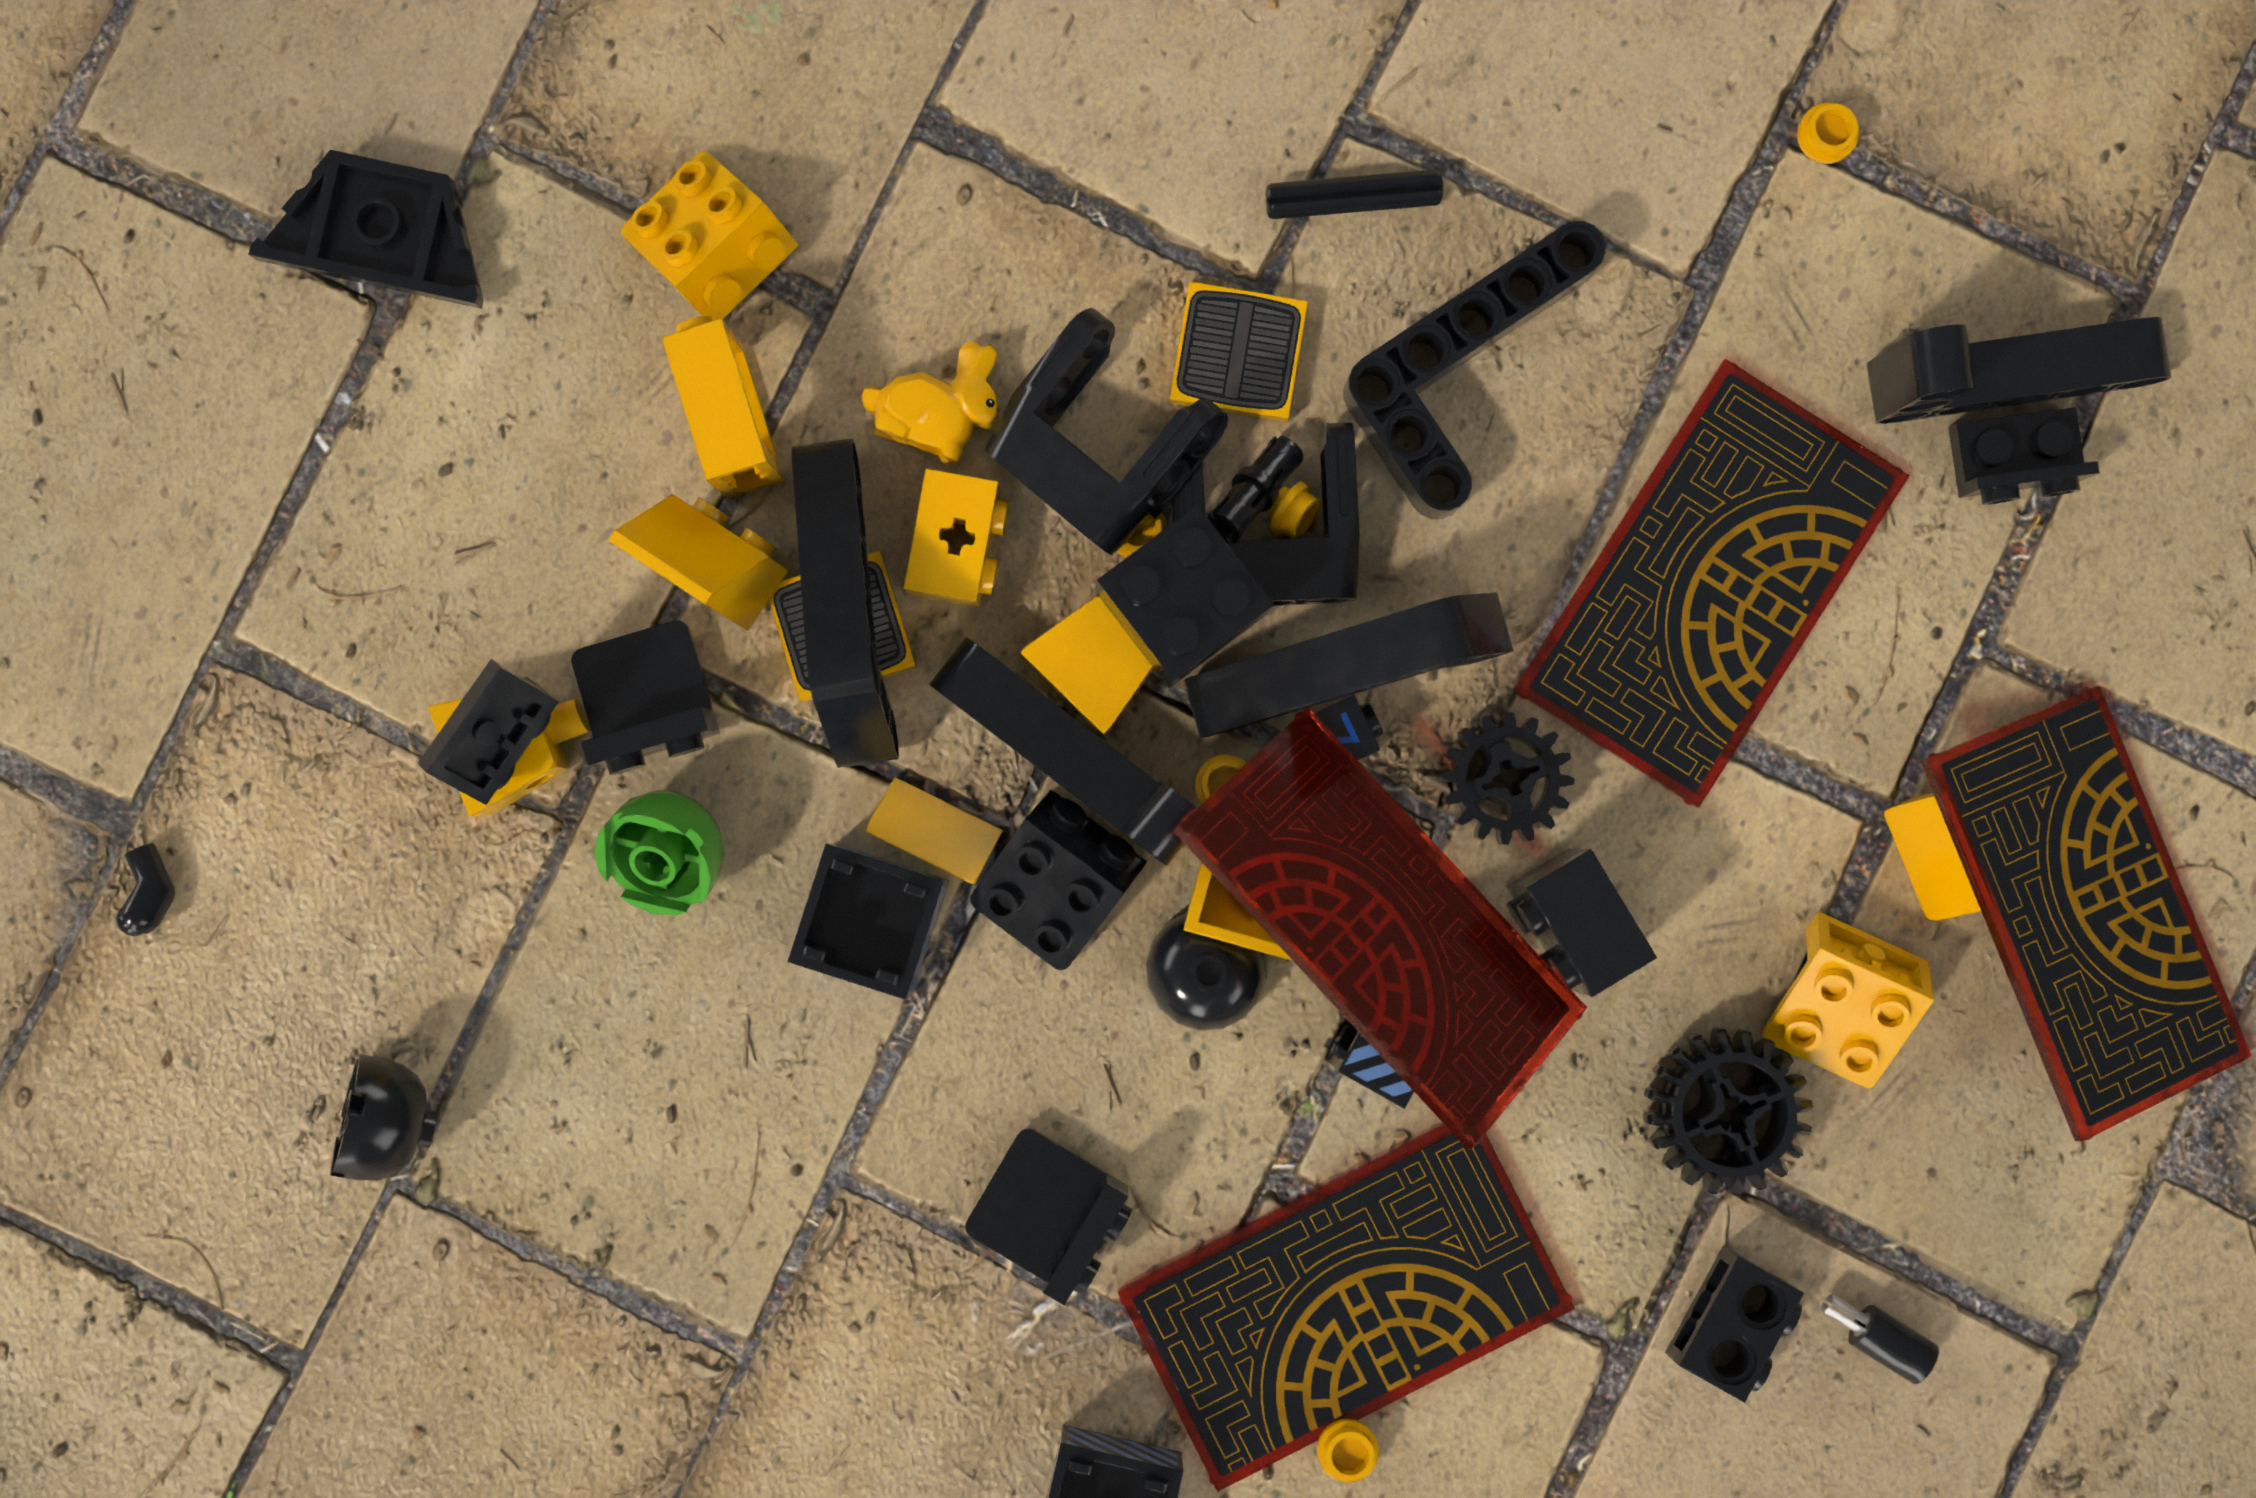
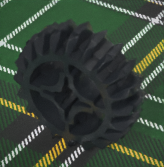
[1643,1028,1814,1196]

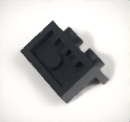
[1948,407,2100,505]
[418,659,559,805]

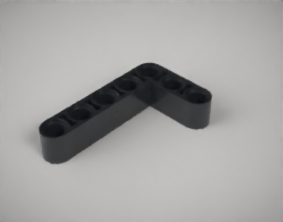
[1343,221,1606,519]
[1866,317,2172,424]
[791,438,899,768]
[1184,592,1514,738]
[929,637,1206,866]

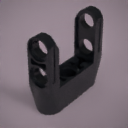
[984,308,1229,556]
[1173,422,1360,606]

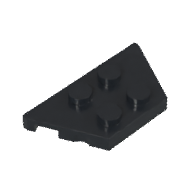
[248,150,484,309]

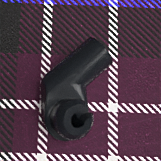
[116,843,175,936]

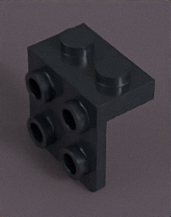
[571,620,720,775]
[970,789,1147,970]
[965,1128,1133,1306]

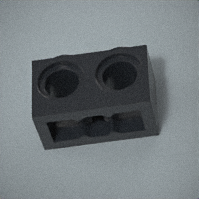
[1665,1246,1804,1403]

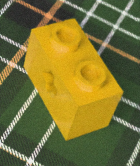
[904,469,1010,608]

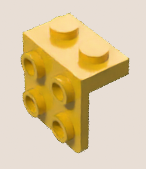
[621,152,799,321]

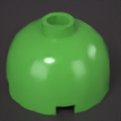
[594,790,725,916]

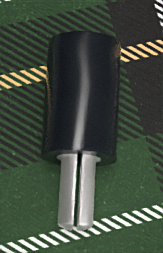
[1821,1294,1939,1384]

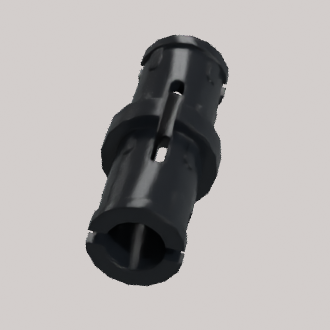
[1207,436,1304,543]

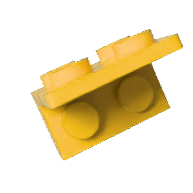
[1762,911,1934,1088]

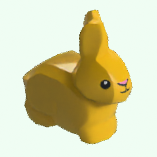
[861,342,1000,466]

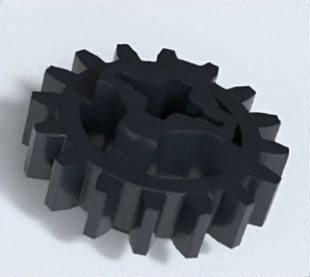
[1438,712,1575,845]

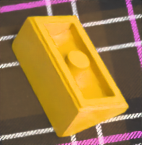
[865,777,1003,885]
[1884,793,1991,920]

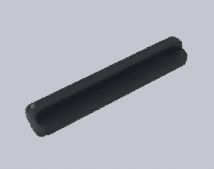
[1265,170,1444,219]

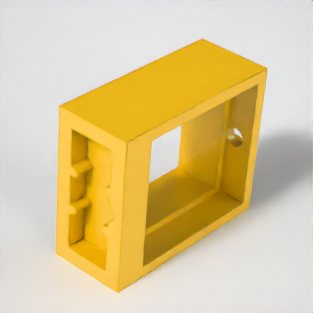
[661,316,785,499]

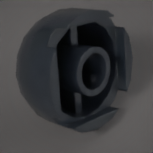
[1146,912,1267,1031]
[330,1054,437,1181]

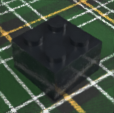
[1095,505,1274,688]
[1506,849,1657,997]

